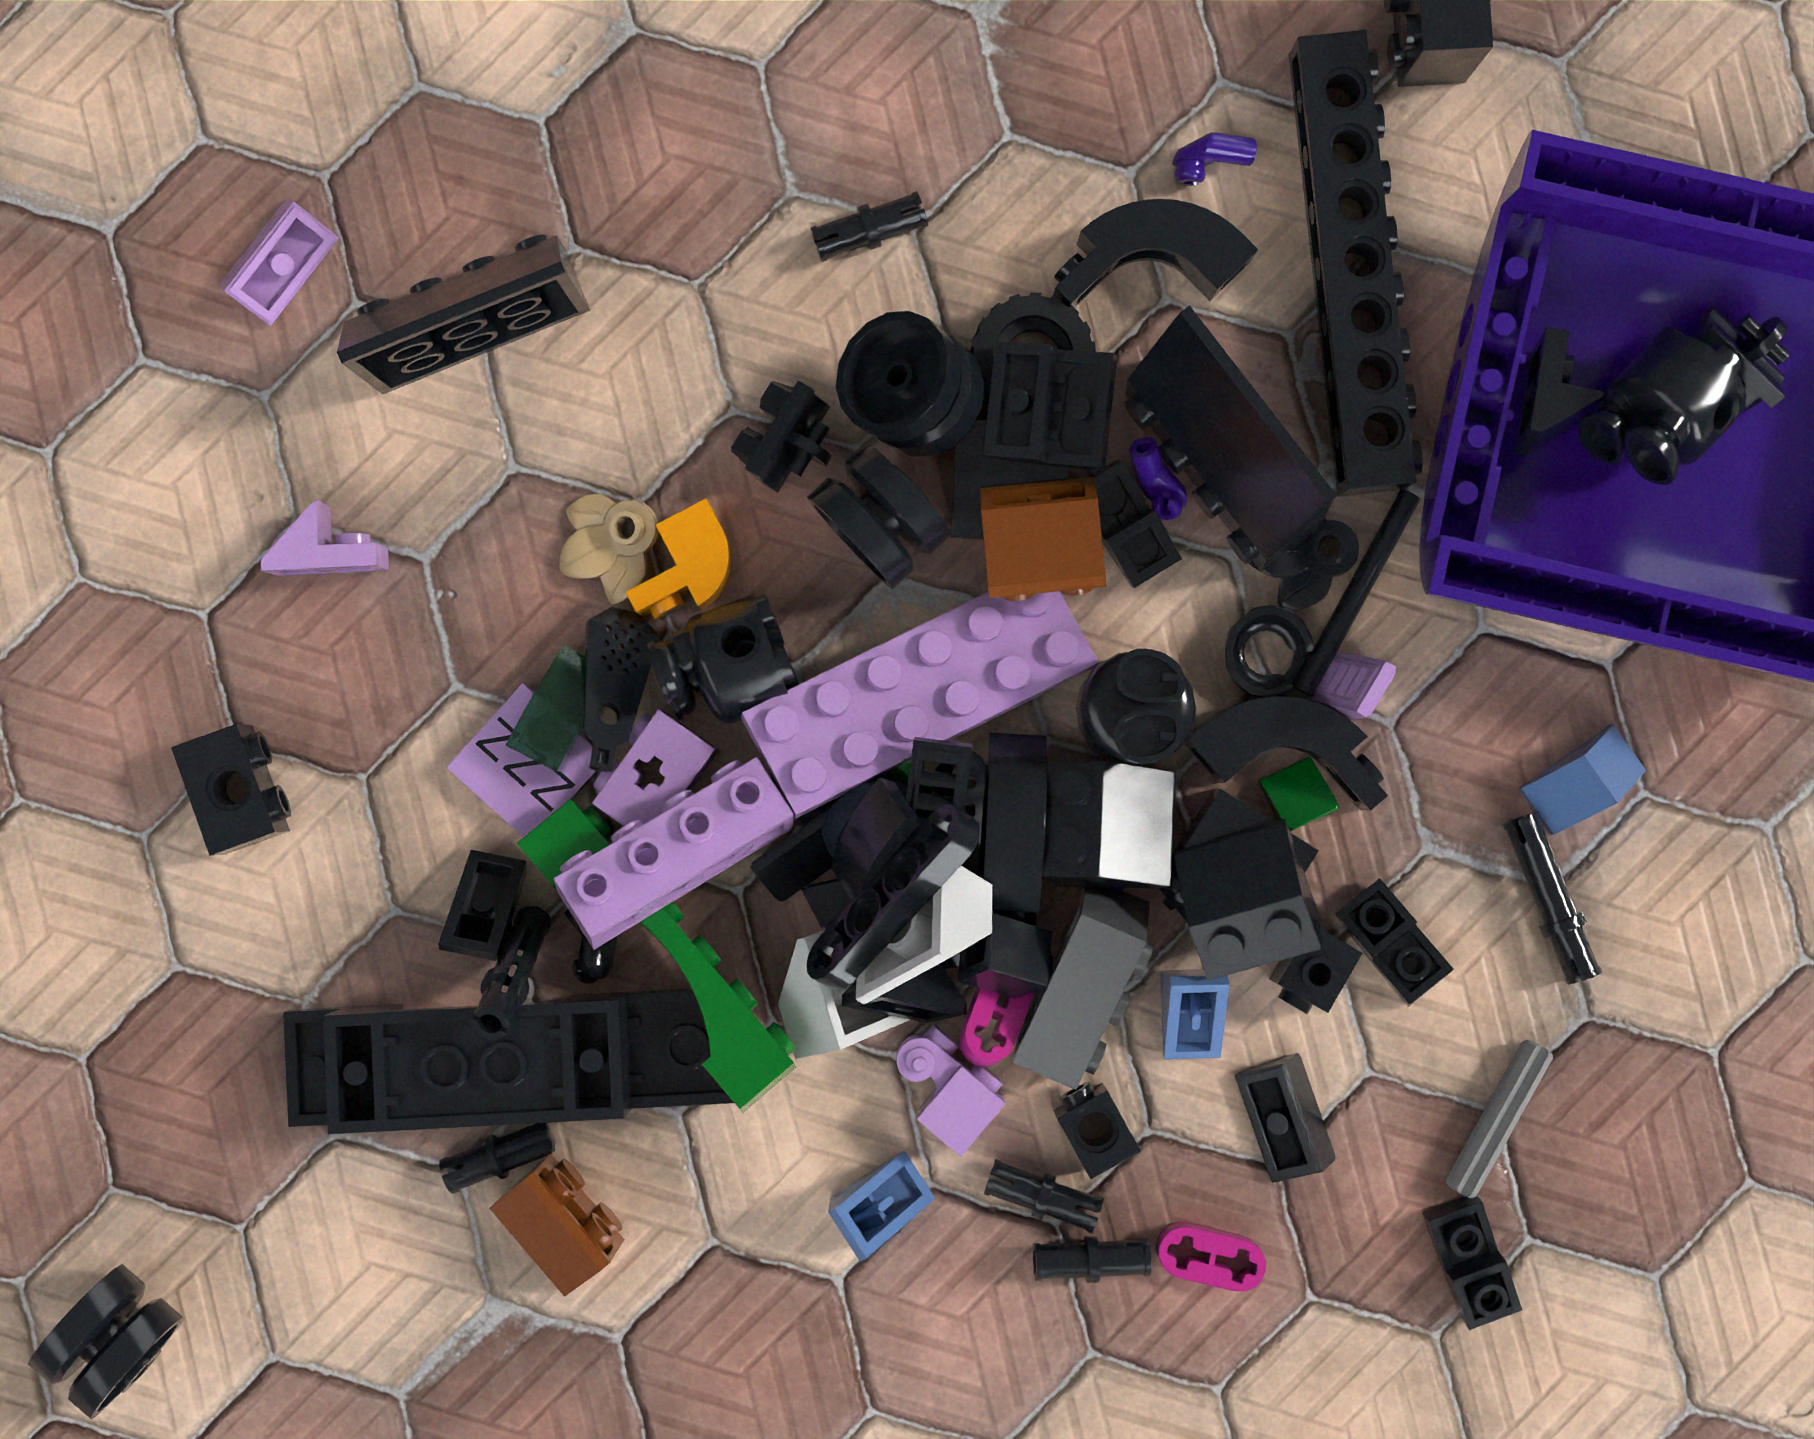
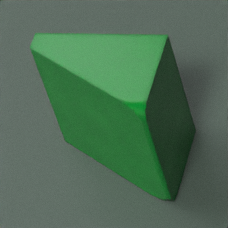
[1258,756,1340,831]

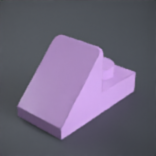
[261,500,389,576]

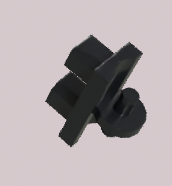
[1693,306,1790,413]
[731,381,832,493]

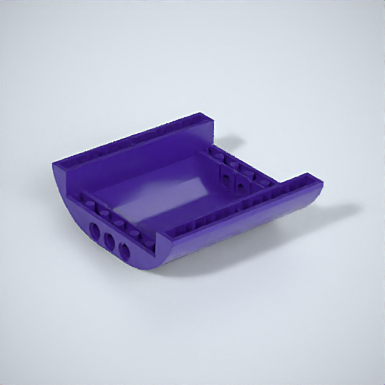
[1419,130,1814,683]

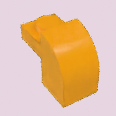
[626,498,733,619]

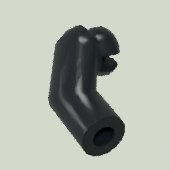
[564,909,617,984]

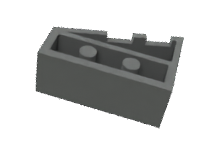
[1012,887,1154,1090]

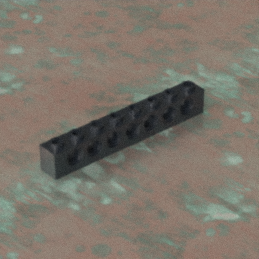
[1289,30,1423,497]

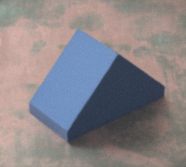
[1518,724,1646,835]
[1160,969,1230,1059]
[828,1151,935,1261]

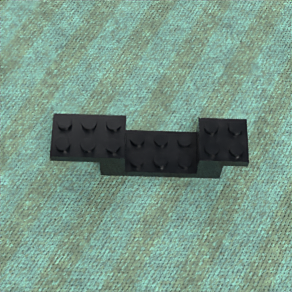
[283,988,734,1134]

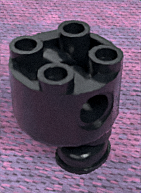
[1577,327,1747,485]
[647,593,799,724]
[1075,649,1196,766]

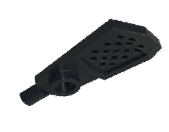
[583,607,660,772]

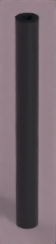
[1294,489,1421,697]

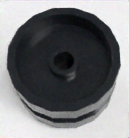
[835,311,985,457]
[807,442,952,590]
[28,1264,184,1419]

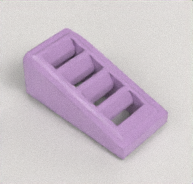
[1310,653,1397,720]

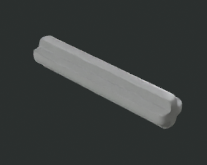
[1446,1040,1553,1199]

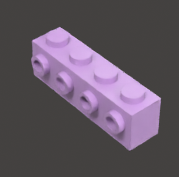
[554,757,794,950]

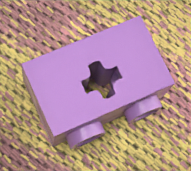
[592,709,719,826]

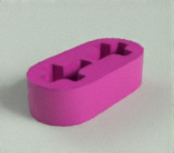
[958,987,1033,1067]
[1156,1222,1266,1292]

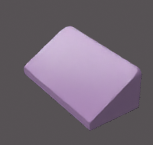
[219,198,339,326]

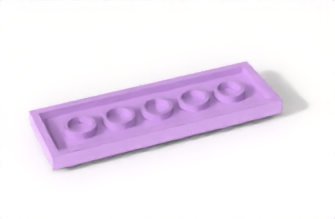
[741,591,1099,819]

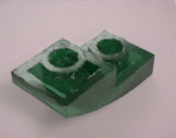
[505,645,611,772]

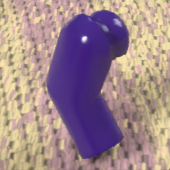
[1172,132,1257,186]
[1129,437,1187,520]

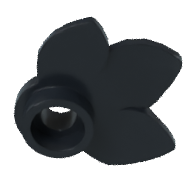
[1248,517,1359,611]

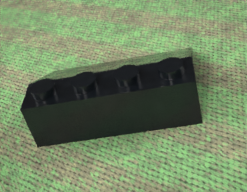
[337,235,590,394]
[1124,305,1337,571]

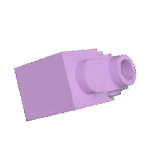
[897,1024,1006,1157]

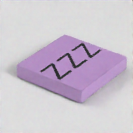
[446,683,598,837]

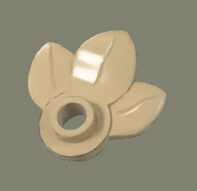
[560,494,659,605]

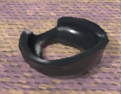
[1225,605,1314,698]

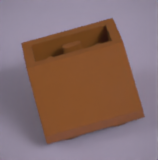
[980,477,1107,601]
[489,1154,625,1297]

